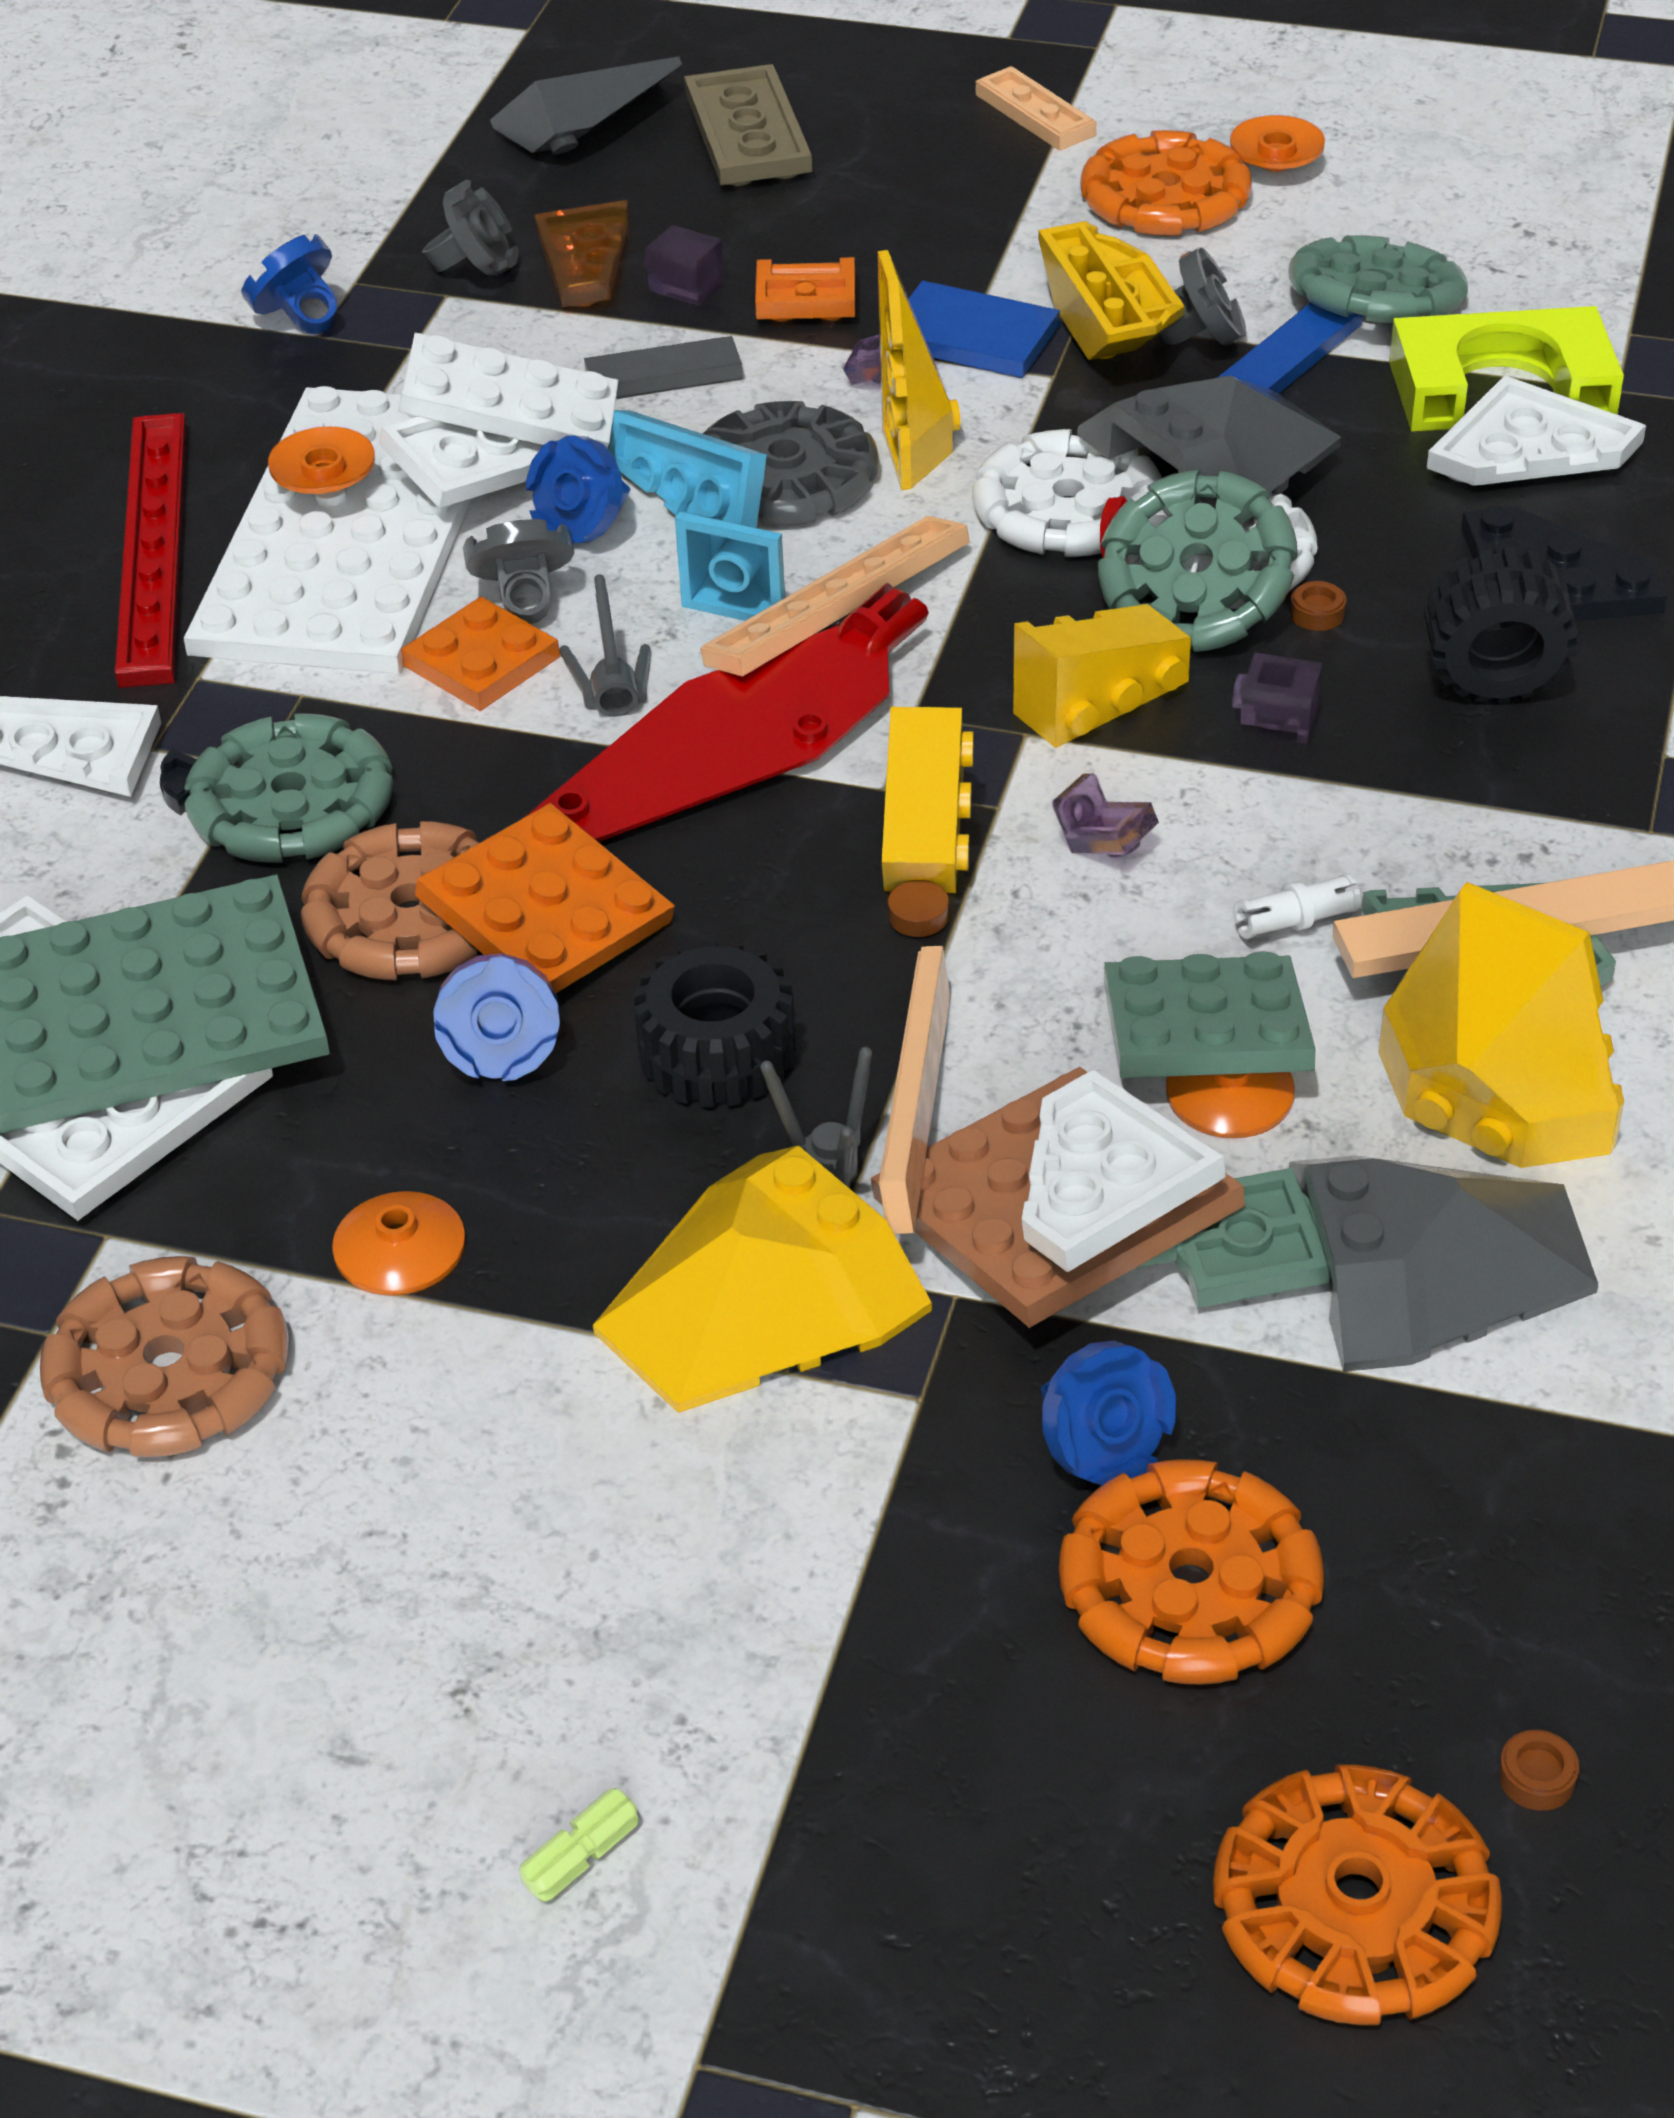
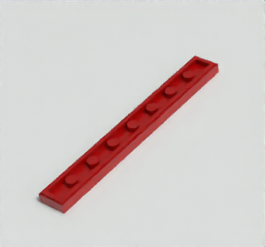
[115,413,187,688]

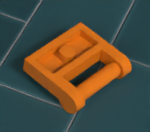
[755,257,855,322]

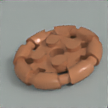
[301,821,479,981]
[40,1256,289,1457]

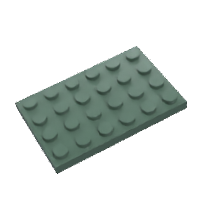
[0,874,330,1134]

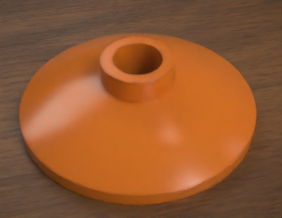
[1230,115,1325,172]
[268,426,375,494]
[1166,1072,1295,1138]
[332,1191,466,1296]

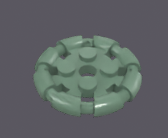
[1288,235,1468,324]
[1098,470,1298,652]
[184,713,394,863]

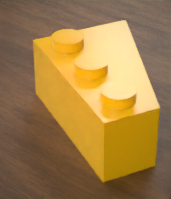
[1013,604,1191,748]
[882,707,974,893]

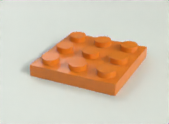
[415,803,675,993]

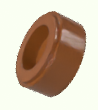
[1290,581,1347,631]
[888,880,949,937]
[1498,1730,1579,1811]

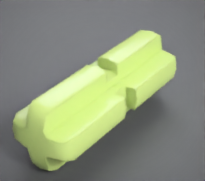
[519,1788,639,1902]

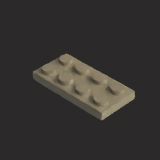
[684,64,812,186]

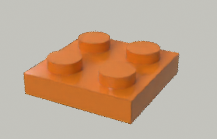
[401,596,560,711]

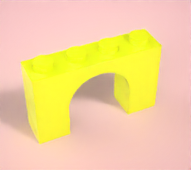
[1389,306,1624,432]

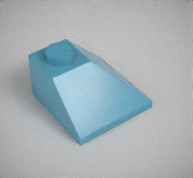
[675,512,785,621]

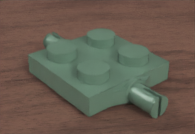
[1136,1168,1330,1308]

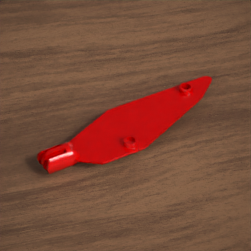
[524,583,929,842]

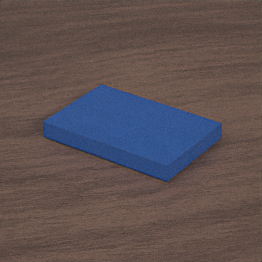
[909,280,1060,378]

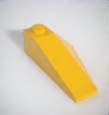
[878,250,961,490]

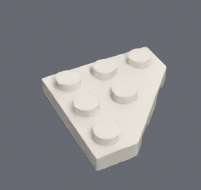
[1427,375,1646,486]
[1022,1069,1226,1272]

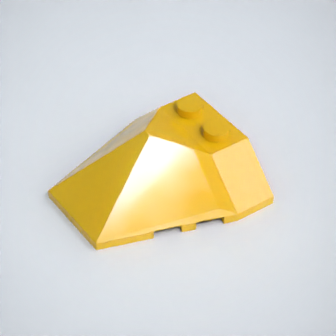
[1378,882,1624,1168]
[593,1145,932,1413]

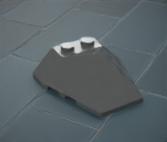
[1077,376,1342,508]
[1289,1155,1598,1372]

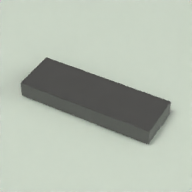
[584,336,743,398]

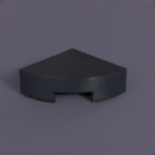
[160,749,197,815]

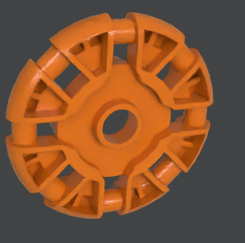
[1080,130,1252,236]
[1058,1459,1324,1684]
[1213,1765,1502,2025]

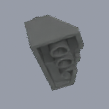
[490,56,682,155]

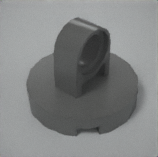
[422,179,519,277]
[1157,248,1247,347]
[463,519,574,624]

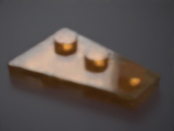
[534,200,630,307]

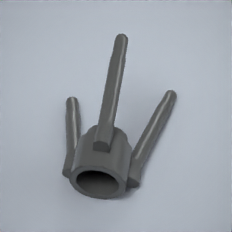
[559,574,651,717]
[760,1047,872,1188]

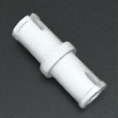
[1234,873,1361,939]

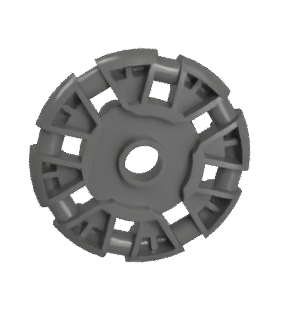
[703,401,879,525]

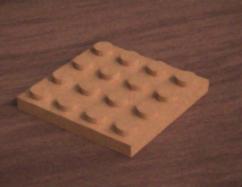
[871,1067,1245,1328]

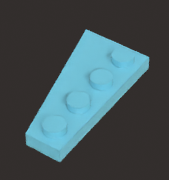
[609,410,767,528]

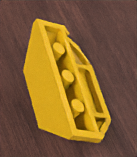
[1038,221,1185,360]

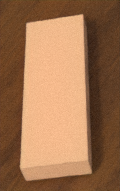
[976,66,1096,151]

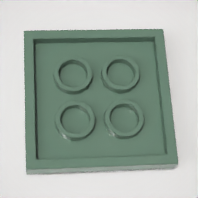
[1104,951,1316,1078]

